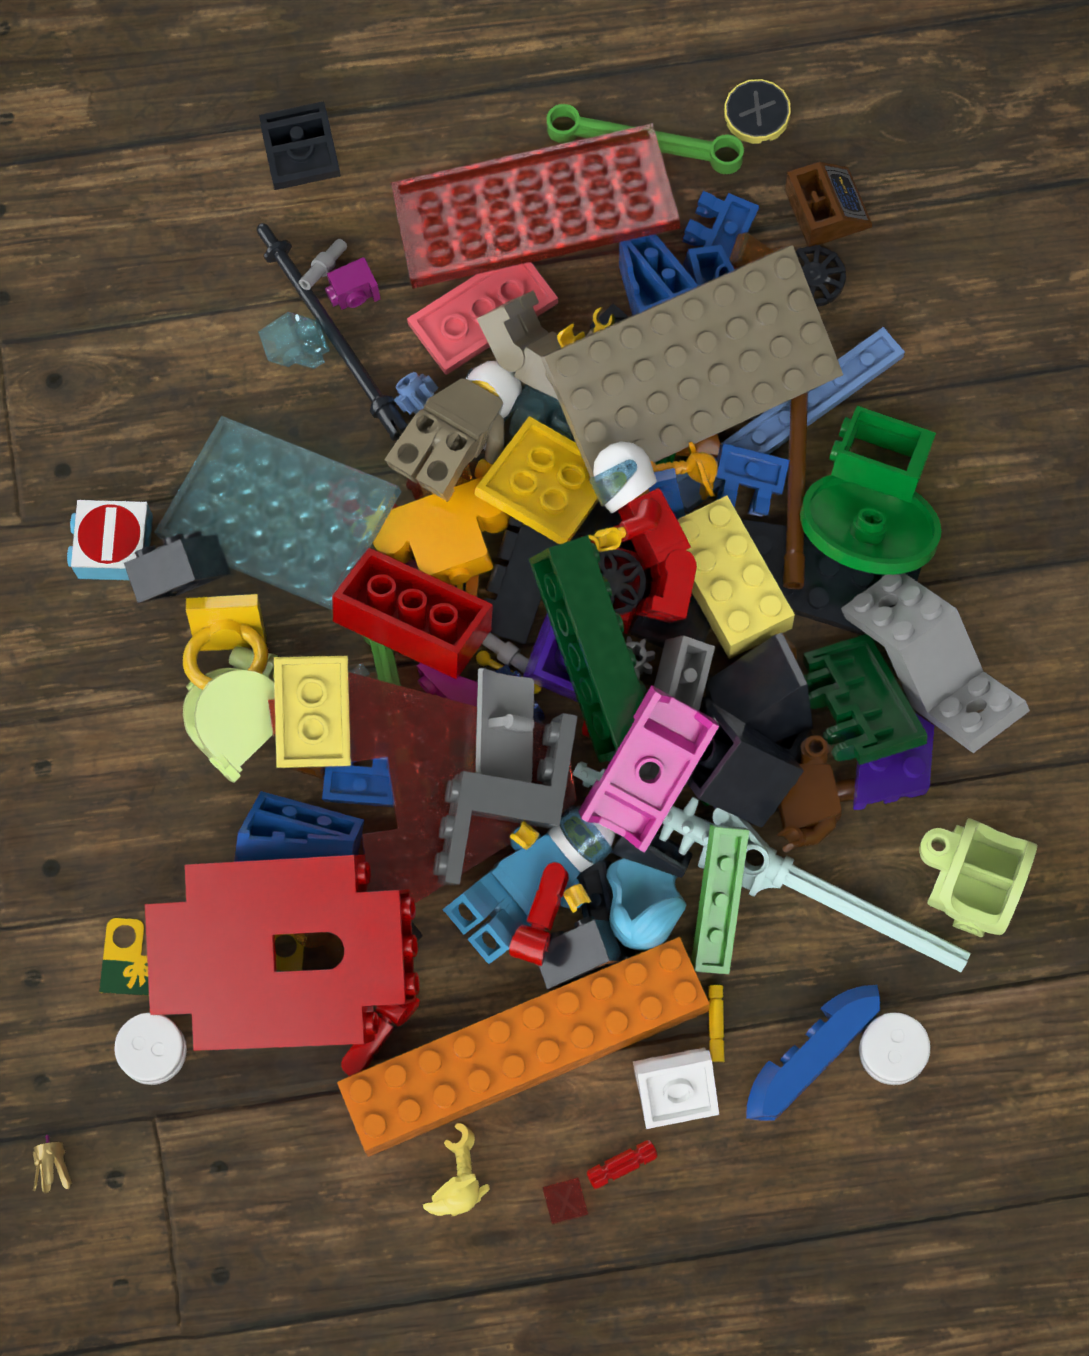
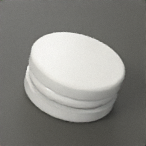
[115,1013,187,1085]
[859,1013,930,1085]

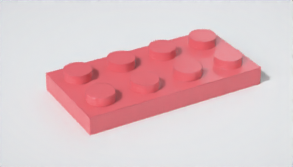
[407,247,558,375]

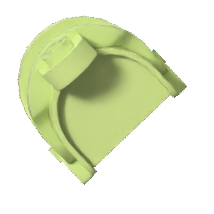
[183,668,275,783]
[919,818,1038,937]

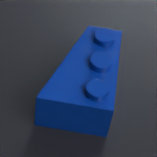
[234,791,364,862]

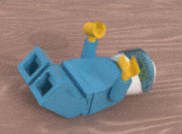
[443,805,615,964]

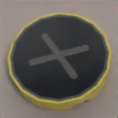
[724,79,791,144]

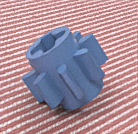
[394,372,438,414]

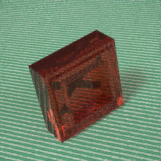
[542,1177,588,1225]

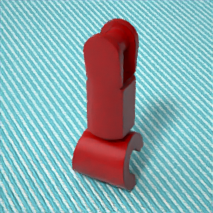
[509,862,569,966]
[341,997,420,1076]

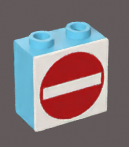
[67,500,153,580]

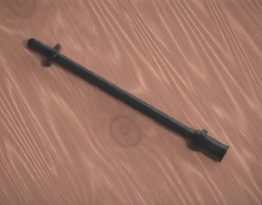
[256,223,408,441]

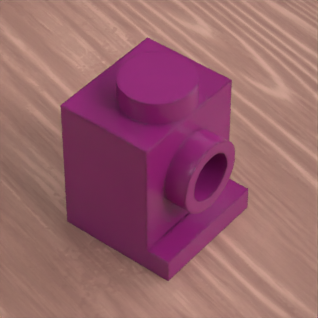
[325,257,381,310]

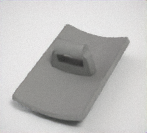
[476,668,534,783]

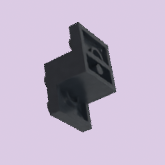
[259,101,341,190]

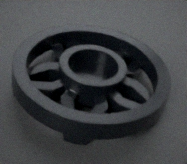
[599,549,646,616]

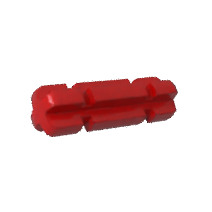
[587,1140,658,1189]

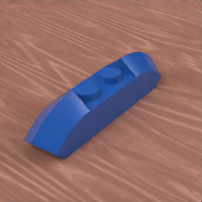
[746,985,880,1121]

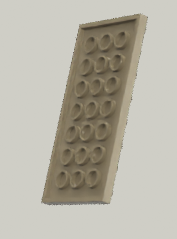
[541,245,843,488]

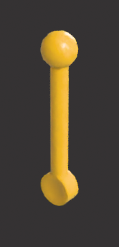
[476,651,541,694]

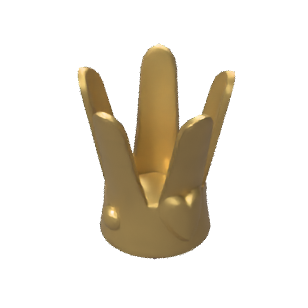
[33,1135,72,1193]

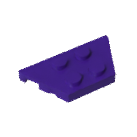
[853,713,934,810]

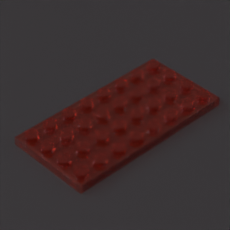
[391,123,681,289]

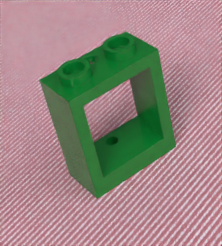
[829,406,936,503]

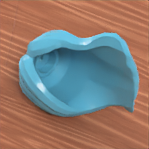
[606,858,687,951]

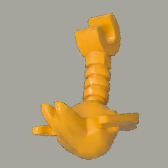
[650,442,718,500]

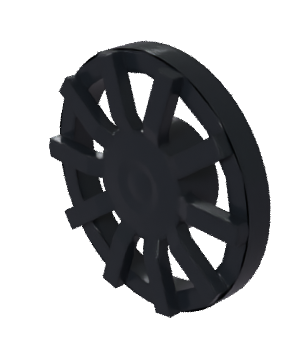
[795,244,846,307]

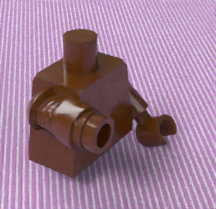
[776,736,856,853]

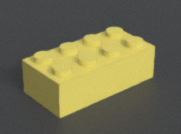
[677,496,795,659]

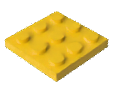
[474,416,607,544]

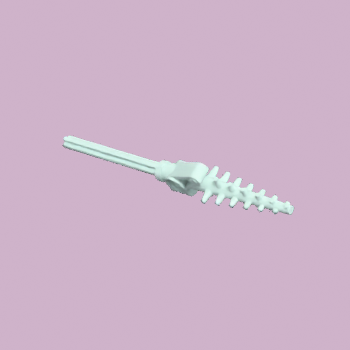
[572,761,971,972]

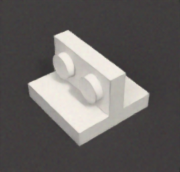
[633,1048,719,1129]

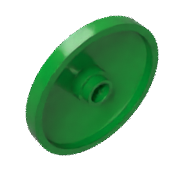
[800,475,941,575]

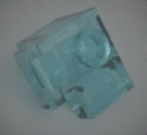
[258,312,330,369]

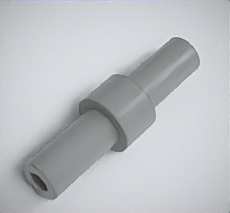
[299,239,347,290]
[482,633,529,673]

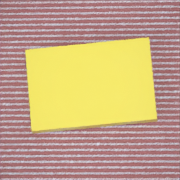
[273,656,351,768]

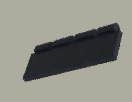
[482,516,559,645]

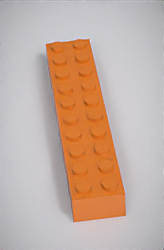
[337,937,710,1157]

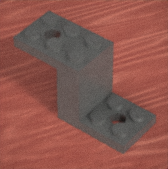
[433,713,577,886]

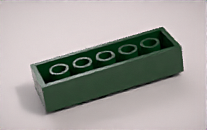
[529,535,647,763]

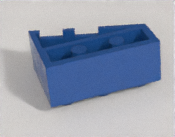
[619,226,699,316]

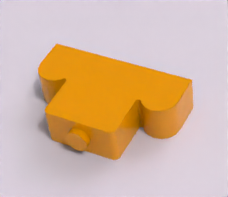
[365,476,510,585]

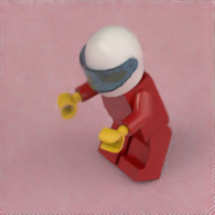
[588,441,697,623]

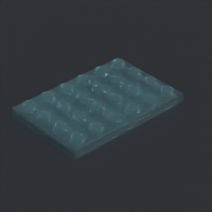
[155,416,401,610]

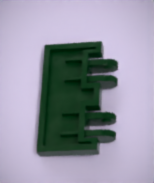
[803,634,927,765]

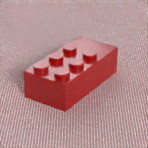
[332,548,493,680]

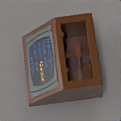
[785,162,872,246]

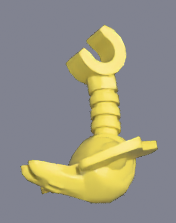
[423,1123,490,1216]

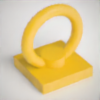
[183,594,268,690]

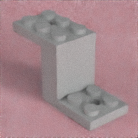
[841,573,1030,753]

